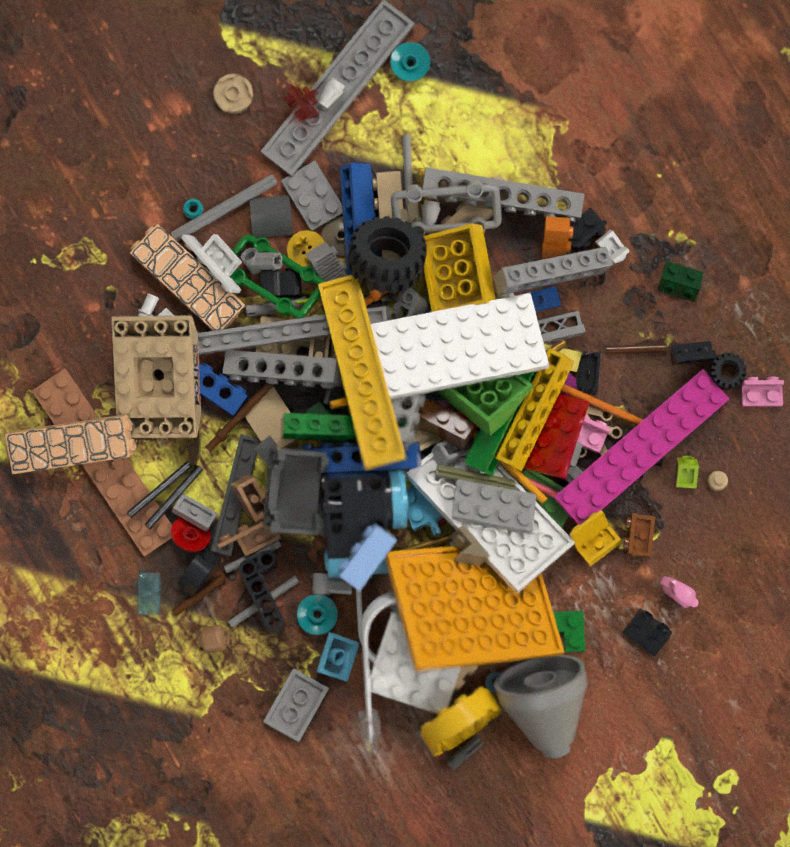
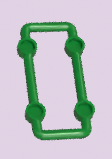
[230,235,325,319]

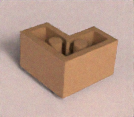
[230,474,266,522]

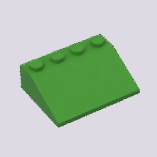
[435,374,533,436]

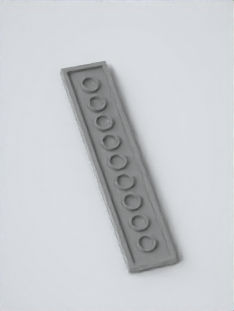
[261,0,415,176]

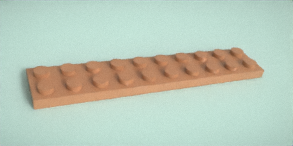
[32,369,172,557]

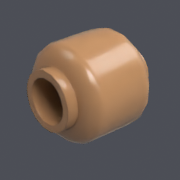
[198,625,230,653]

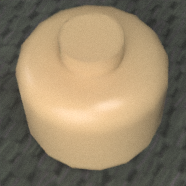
[707,471,728,491]

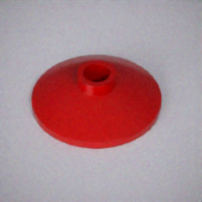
[170,518,211,552]

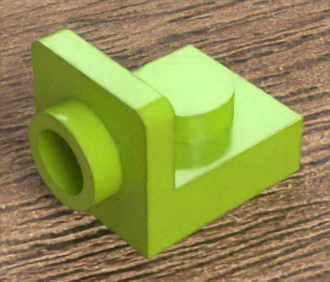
[676,456,699,488]

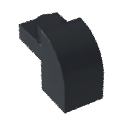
[177,547,221,597]

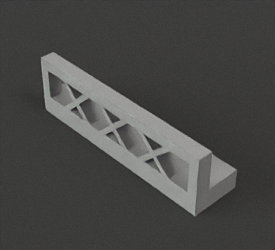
[538,311,586,344]

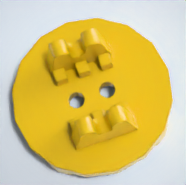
[287,230,325,267]

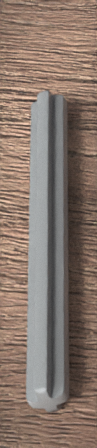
[171,175,277,242]

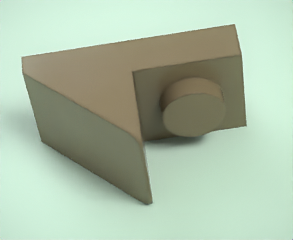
[450,524,490,566]

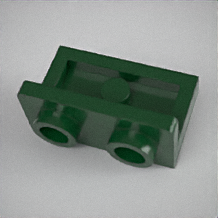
[657,261,704,302]

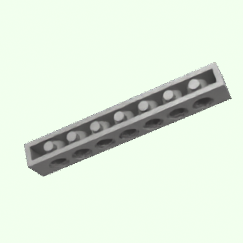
[421,167,584,223]

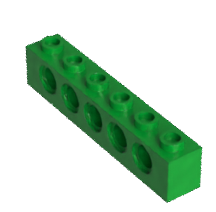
[281,413,406,442]

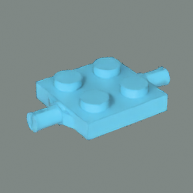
[406,485,443,536]

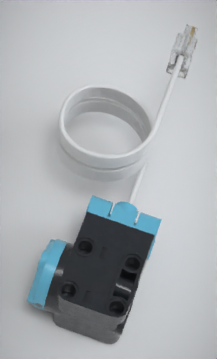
[321,469,408,752]

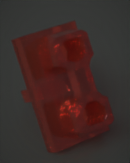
[283,85,319,122]

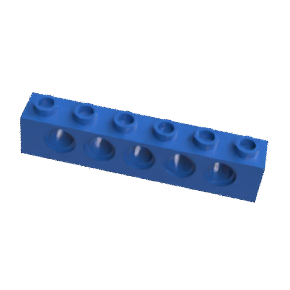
[199,362,248,417]
[299,442,421,473]

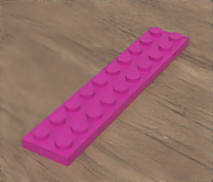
[553,369,729,525]

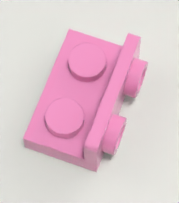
[741,377,784,407]
[578,415,610,454]

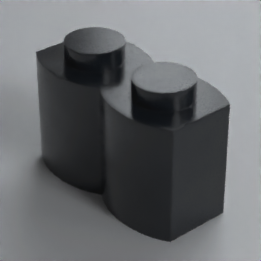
[261,268,301,298]

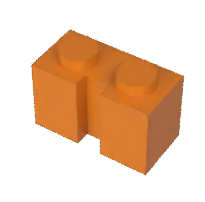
[541,216,573,259]

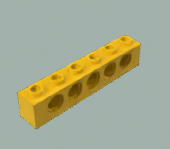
[496,348,574,471]

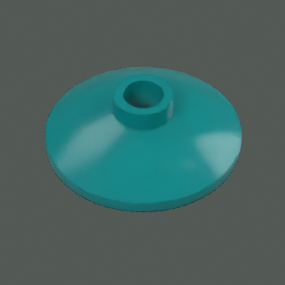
[391,42,430,82]
[297,594,338,635]

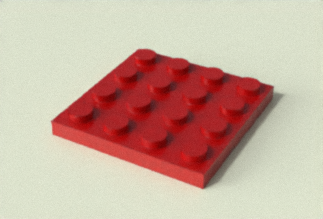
[523,394,589,479]

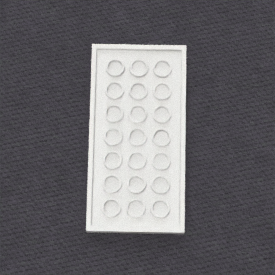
[371,293,549,399]
[405,437,575,594]

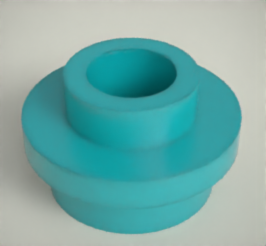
[183,199,203,219]

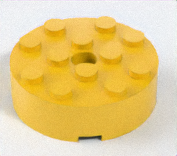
[420,687,502,756]

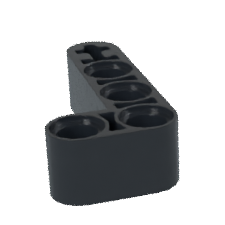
[239,550,286,635]

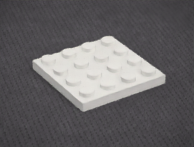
[370,611,461,713]

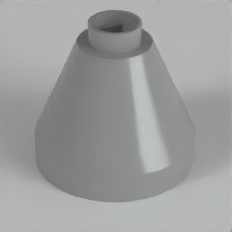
[494,655,588,758]

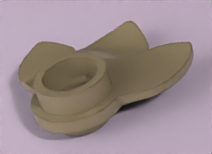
[400,199,422,224]

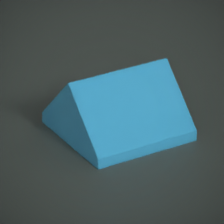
[317,632,360,681]

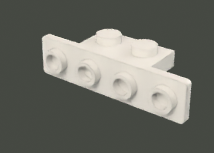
[181,234,242,293]

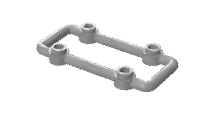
[391,180,502,236]

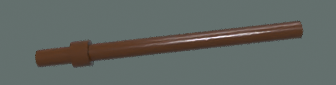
[205,366,285,452]

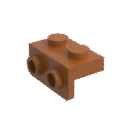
[623,513,655,557]

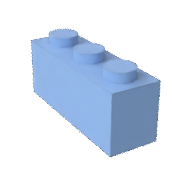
[338,523,397,591]

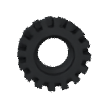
[709,352,747,390]

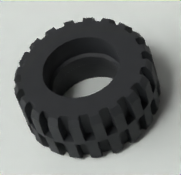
[347,216,427,294]

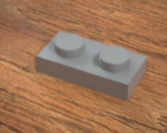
[172,494,218,532]

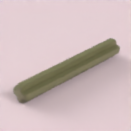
[436,465,515,490]

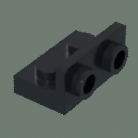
[568,207,607,252]
[671,341,716,365]

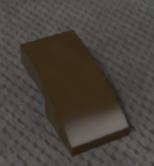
[187,428,201,467]

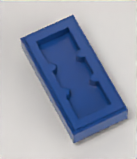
[521,286,561,312]

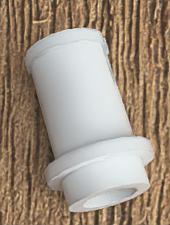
[138,294,159,316]

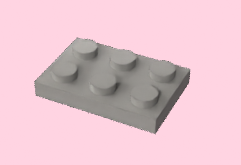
[281,161,343,231]
[263,668,329,742]

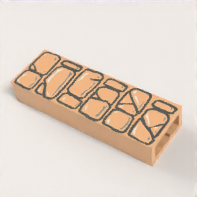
[130,224,246,331]
[5,414,136,474]

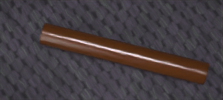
[606,344,667,354]
[172,574,226,616]

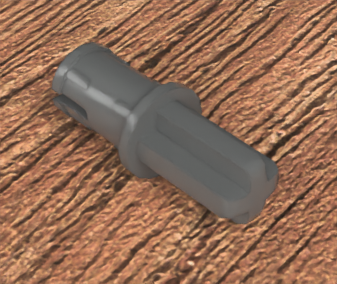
[446,735,484,771]

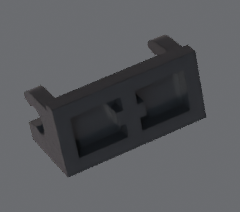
[577,351,601,395]

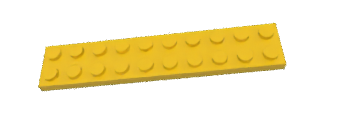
[318,275,406,470]

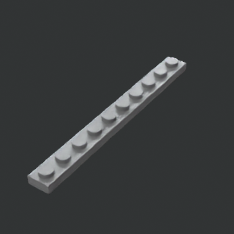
[198,306,388,355]

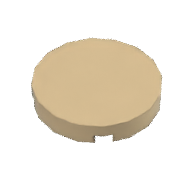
[213,74,253,114]

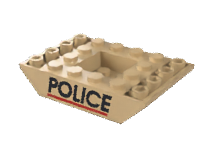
[112,316,201,438]

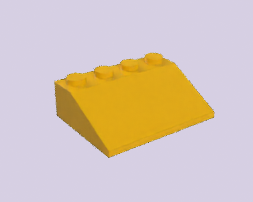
[423,223,496,312]

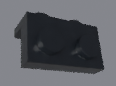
[622,608,672,657]

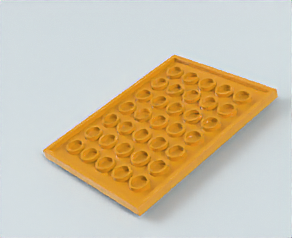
[385,546,564,671]

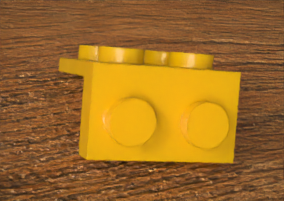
[570,510,622,567]

